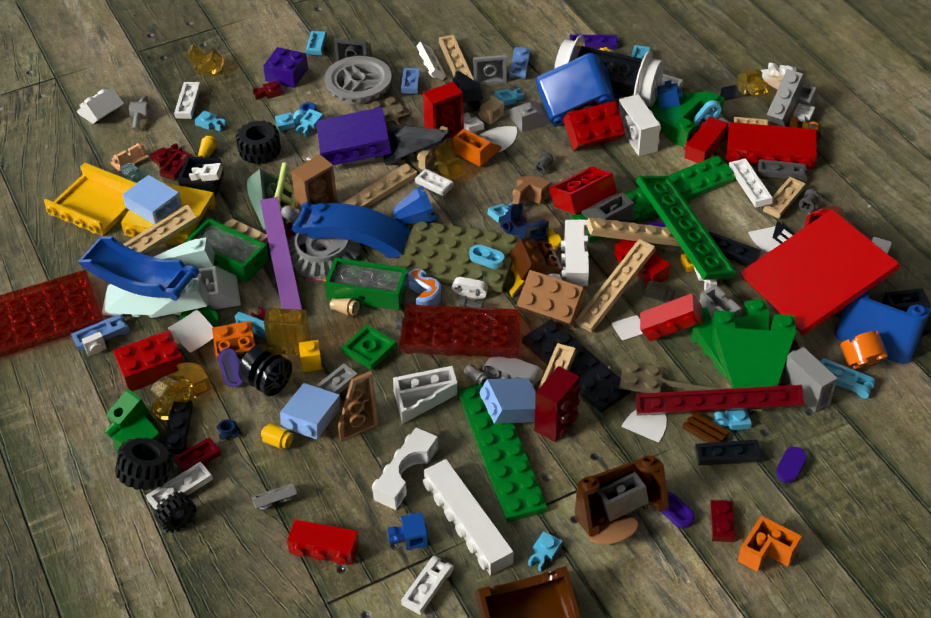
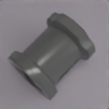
[799,189,820,212]

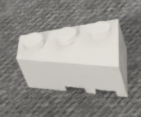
[561,220,589,286]
[393,366,457,424]

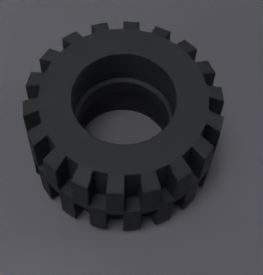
[236,120,281,164]
[115,437,173,491]

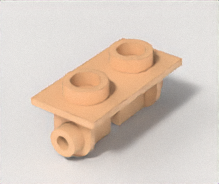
[111,143,149,172]

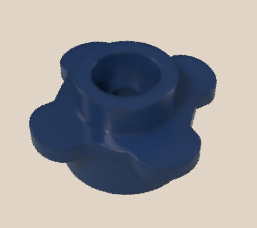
[217,419,239,440]

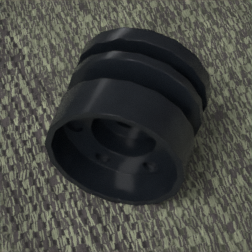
[238,344,292,396]

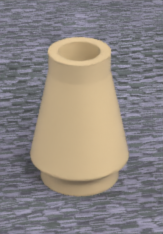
[330,298,360,317]

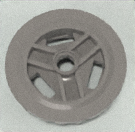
[325,56,392,104]
[288,233,361,279]

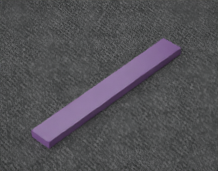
[260,197,303,321]

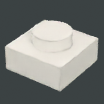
[81,332,107,357]

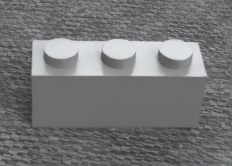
[767,69,805,127]

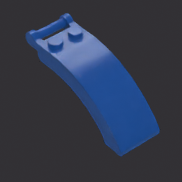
[292,202,411,258]
[78,236,200,301]

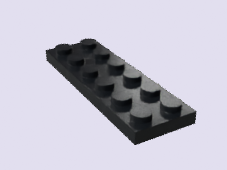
[522,319,631,413]

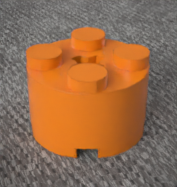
[840,331,888,370]

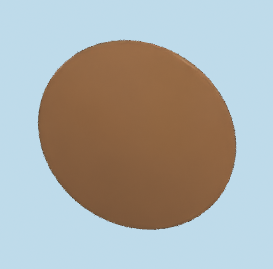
[586,515,638,545]

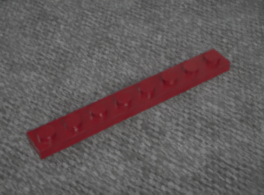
[636,385,804,416]

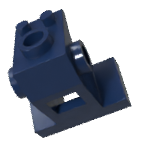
[500,203,549,241]

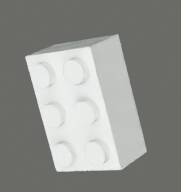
[619,94,661,156]

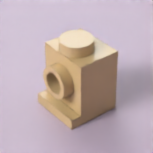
[478,95,504,125]

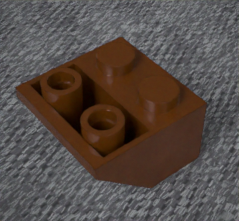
[510,238,563,281]

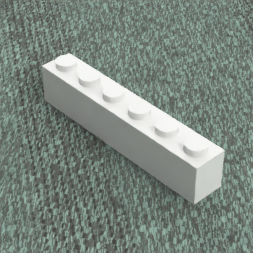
[423,459,514,576]

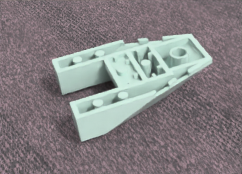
[102,237,215,318]

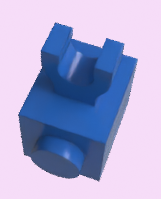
[657,80,683,109]
[387,513,428,550]

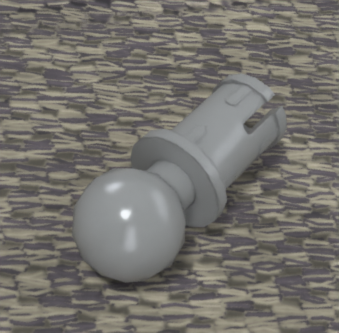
[281,205,309,224]

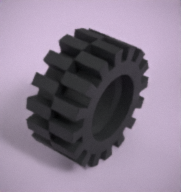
[154,491,197,533]

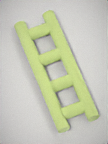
[275,163,296,224]

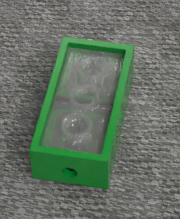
[185,218,269,283]
[324,257,409,311]

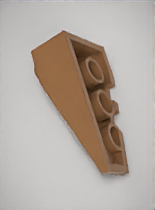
[338,371,378,442]

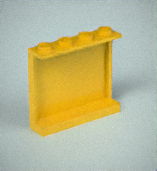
[44,163,137,236]
[121,182,216,246]

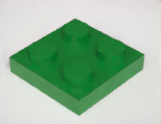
[341,324,397,371]

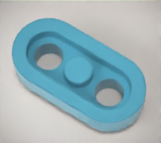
[693,100,722,130]
[469,245,505,269]

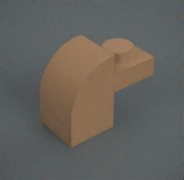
[512,176,551,204]

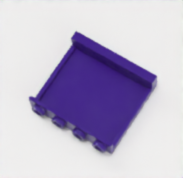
[316,107,392,166]

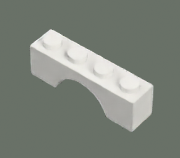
[372,428,438,510]

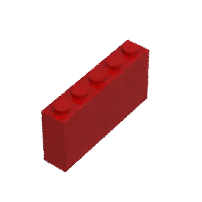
[726,122,816,170]

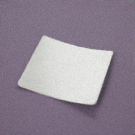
[168,309,213,353]

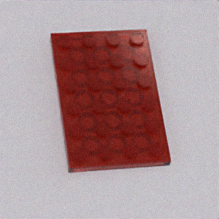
[0,270,103,357]
[399,304,521,359]

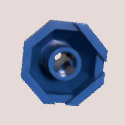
[392,186,437,225]

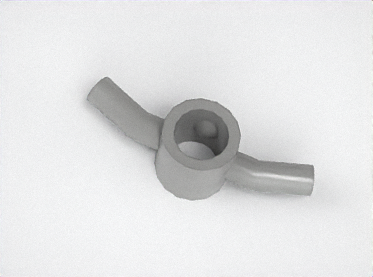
[129,96,150,131]

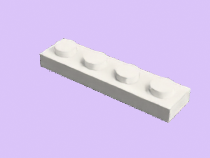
[729,158,772,208]

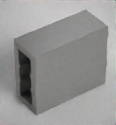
[782,347,837,413]

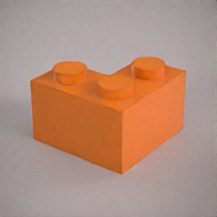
[738,515,802,572]

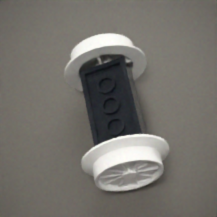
[554,35,664,107]

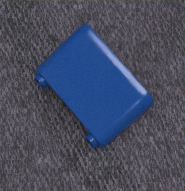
[536,53,615,126]
[835,290,931,364]

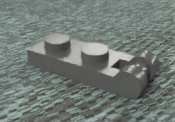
[757,159,808,183]

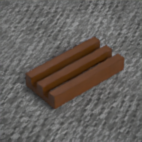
[682,413,729,443]

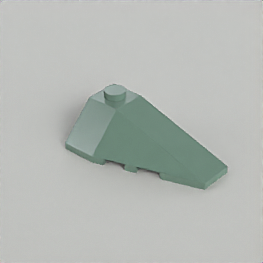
[246,169,289,231]

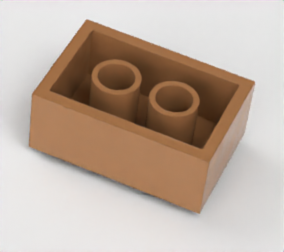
[291,155,338,217]
[516,270,587,328]

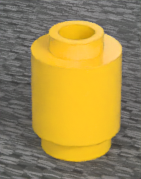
[261,423,293,449]

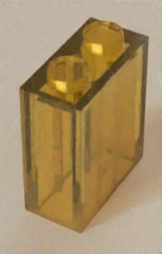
[264,308,311,355]

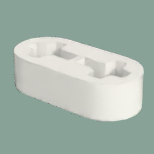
[452,277,489,299]

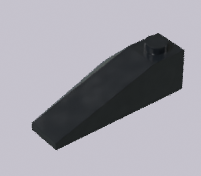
[384,126,451,165]

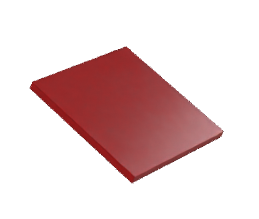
[739,209,900,336]

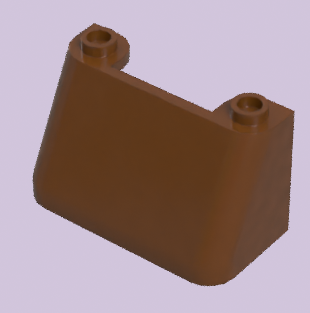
[574,455,669,537]
[474,566,581,618]

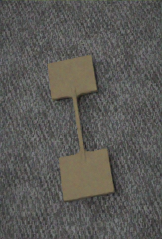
[364,96,450,173]
[619,362,762,412]

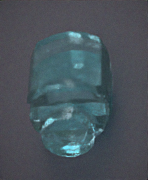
[120,163,141,183]

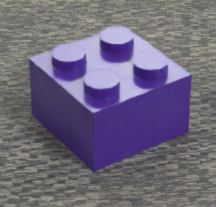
[263,47,308,88]

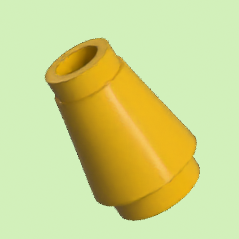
[197,136,218,157]

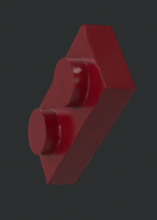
[159,150,192,181]
[173,437,221,473]
[710,500,735,542]

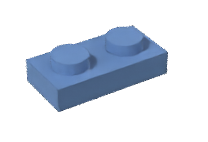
[401,68,420,94]

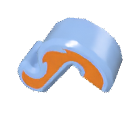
[408,269,442,312]

